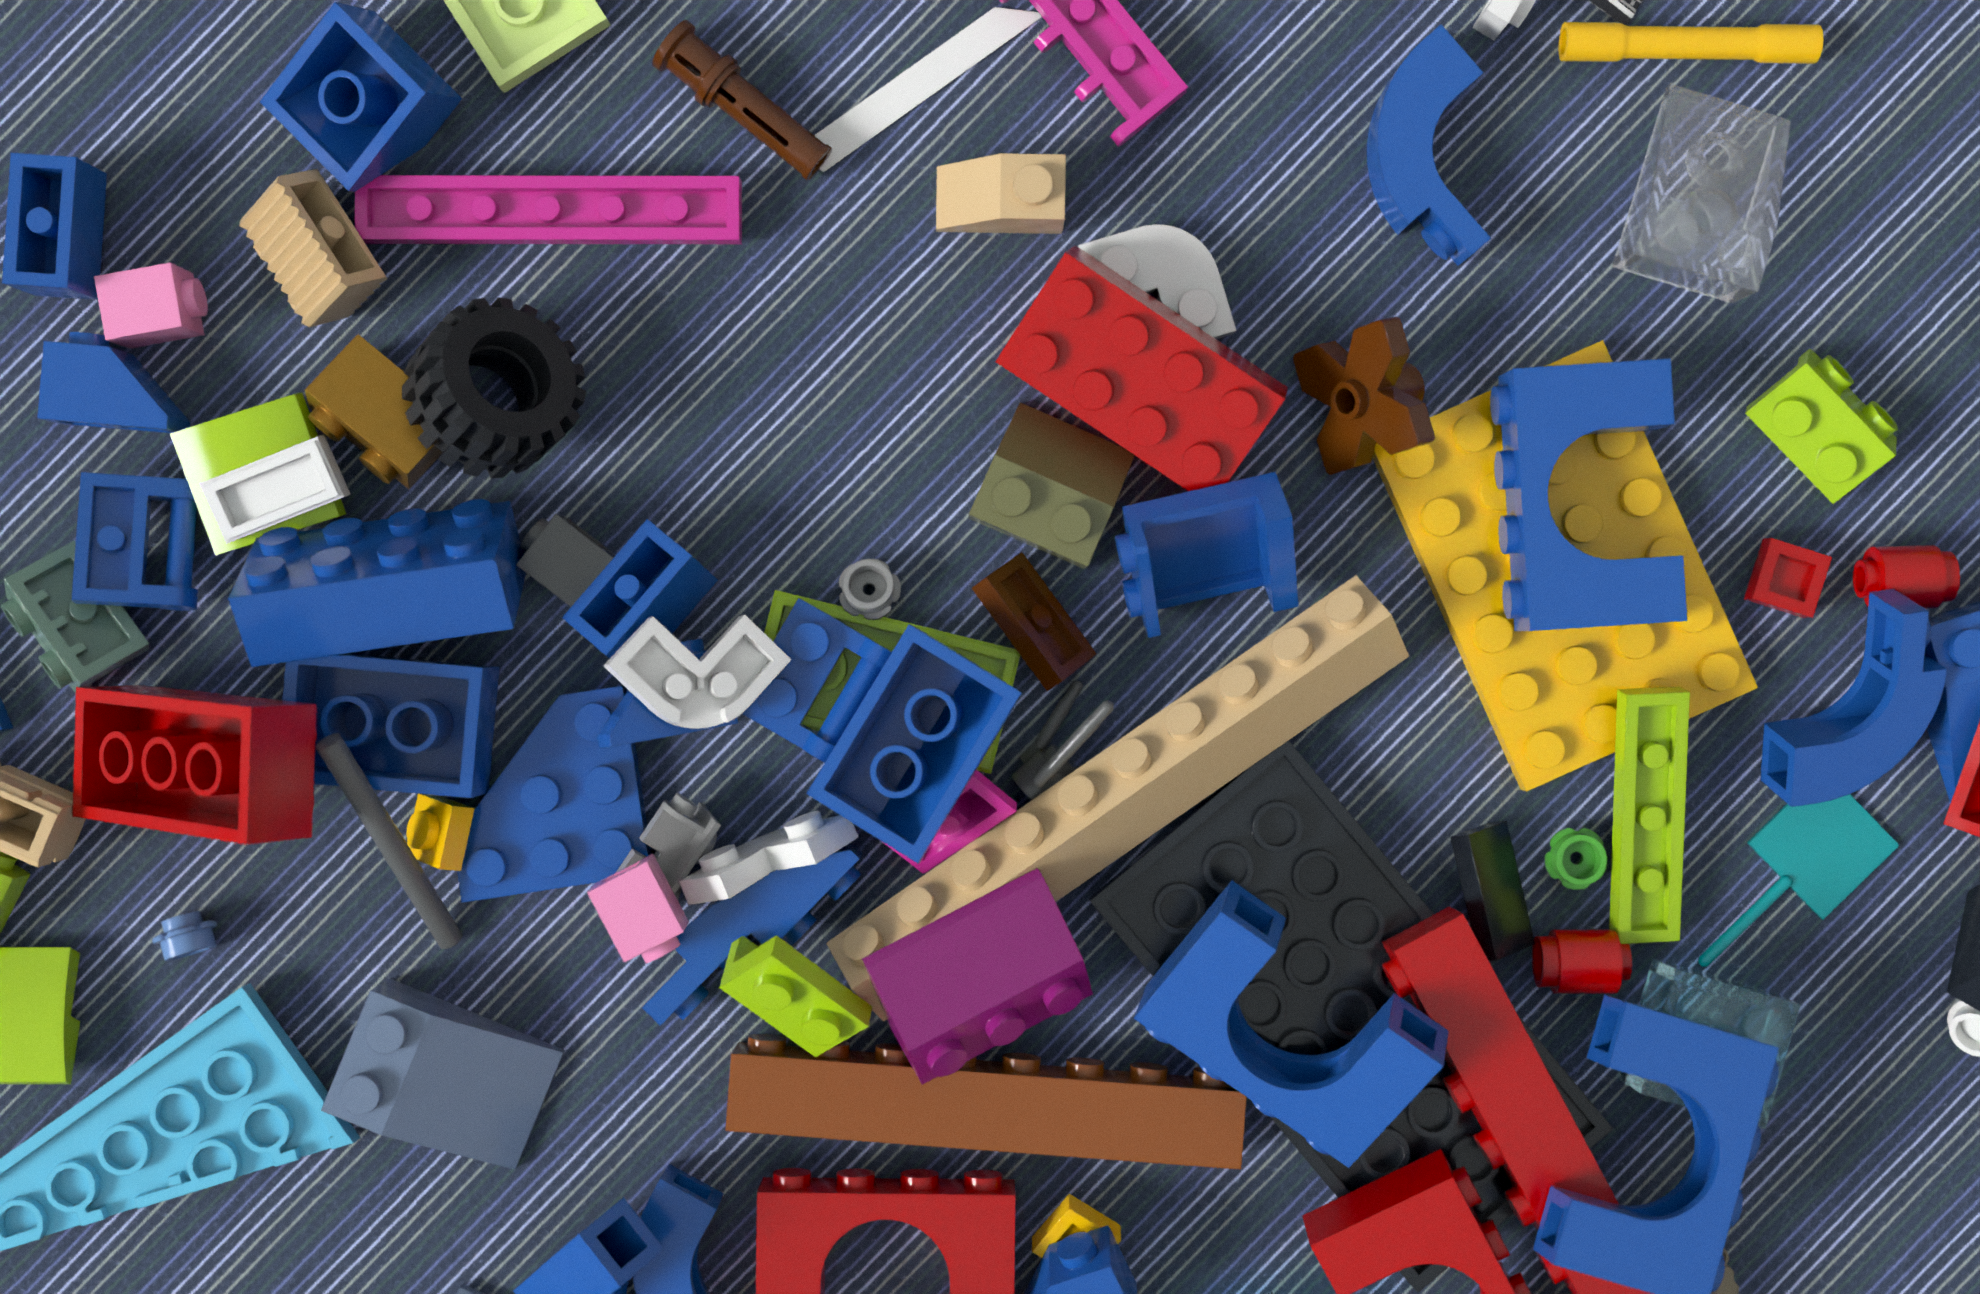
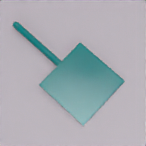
[1698,794,1900,967]

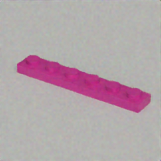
[355,175,742,244]

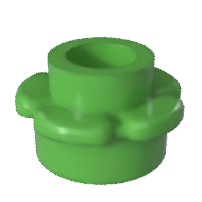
[1544,828,1608,890]

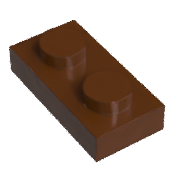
[972,552,1097,691]

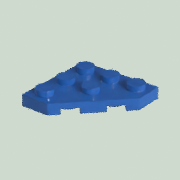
[457,686,652,903]

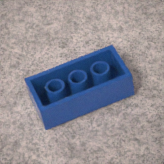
[228,499,526,667]

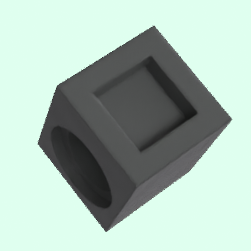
[517,514,616,607]

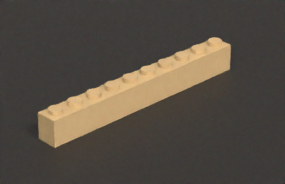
[826,575,1409,1022]

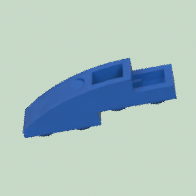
[642,844,863,1026]

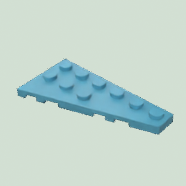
[0,983,361,1251]

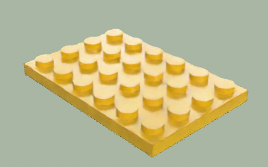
[1372,340,1758,792]

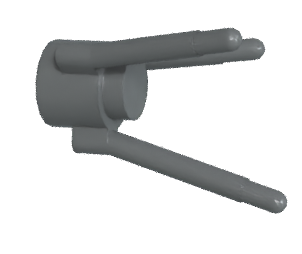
[1012,680,1114,800]

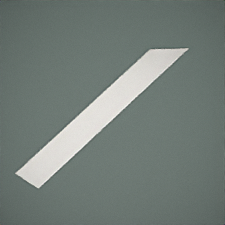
[814,7,1042,172]

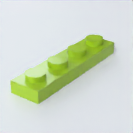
[1609,687,1690,944]

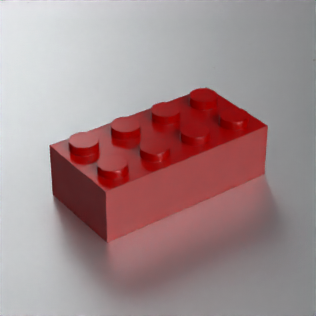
[995,245,1288,491]
[72,685,317,845]

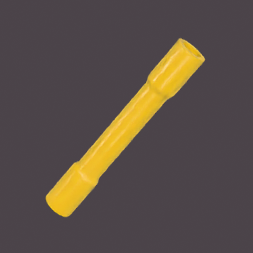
[1558,22,1824,64]

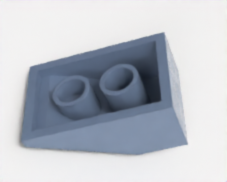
[321,979,566,1169]

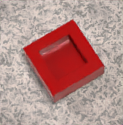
[1744,538,1832,618]

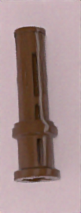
[652,20,833,180]

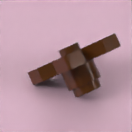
[1293,316,1435,475]

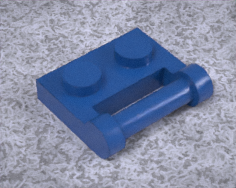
[71,472,198,611]
[742,598,892,763]

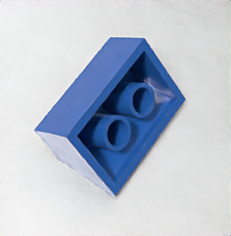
[806,624,1023,863]

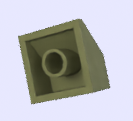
[969,402,1135,569]

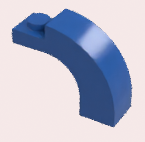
[1367,24,1491,266]
[1760,589,1947,807]
[633,1164,724,1294]

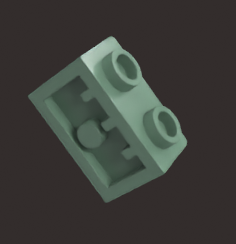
[1,540,149,693]

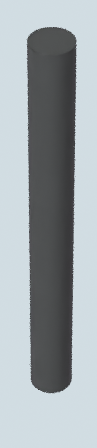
[316,733,463,949]

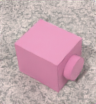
[94,262,208,349]
[587,854,689,963]

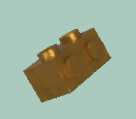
[305,334,443,489]

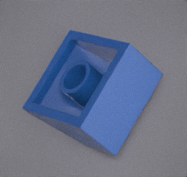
[260,2,462,192]

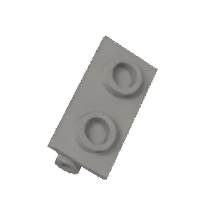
[616,793,721,900]

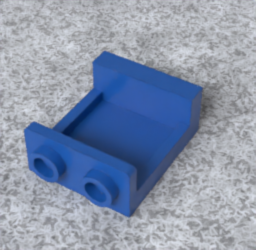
[1115,472,1299,638]

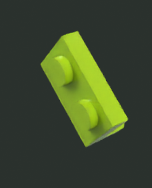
[1745,348,1898,504]
[719,935,872,1057]

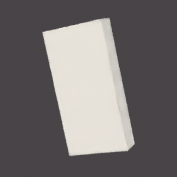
[200,435,350,543]

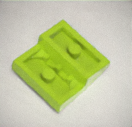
[170,392,346,555]
[0,947,80,1084]

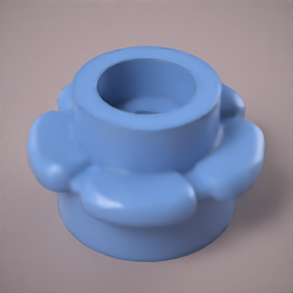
[152,911,218,961]

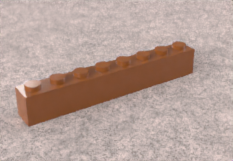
[725,1034,1247,1170]

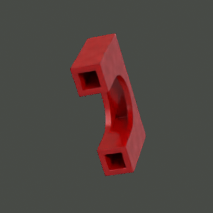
[1302,1149,1532,1294]
[756,1168,1016,1294]

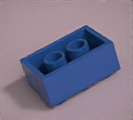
[282,653,500,798]

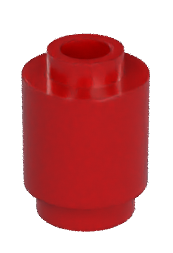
[1853,545,1960,609]
[1532,929,1632,994]

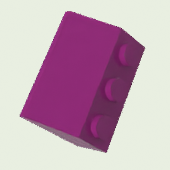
[862,868,1093,1085]

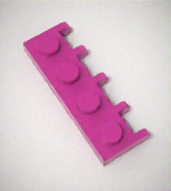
[999,0,1188,147]

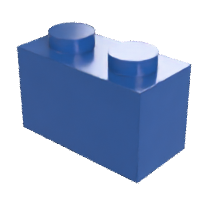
[2,153,107,300]
[562,519,718,658]

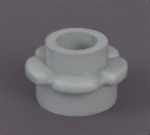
[839,559,901,620]

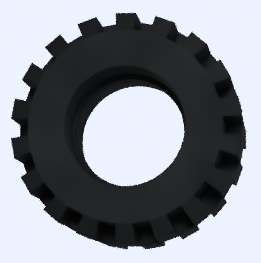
[402,297,586,479]

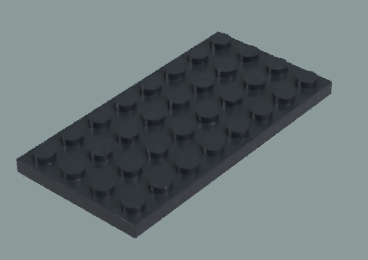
[1089,740,1613,1293]

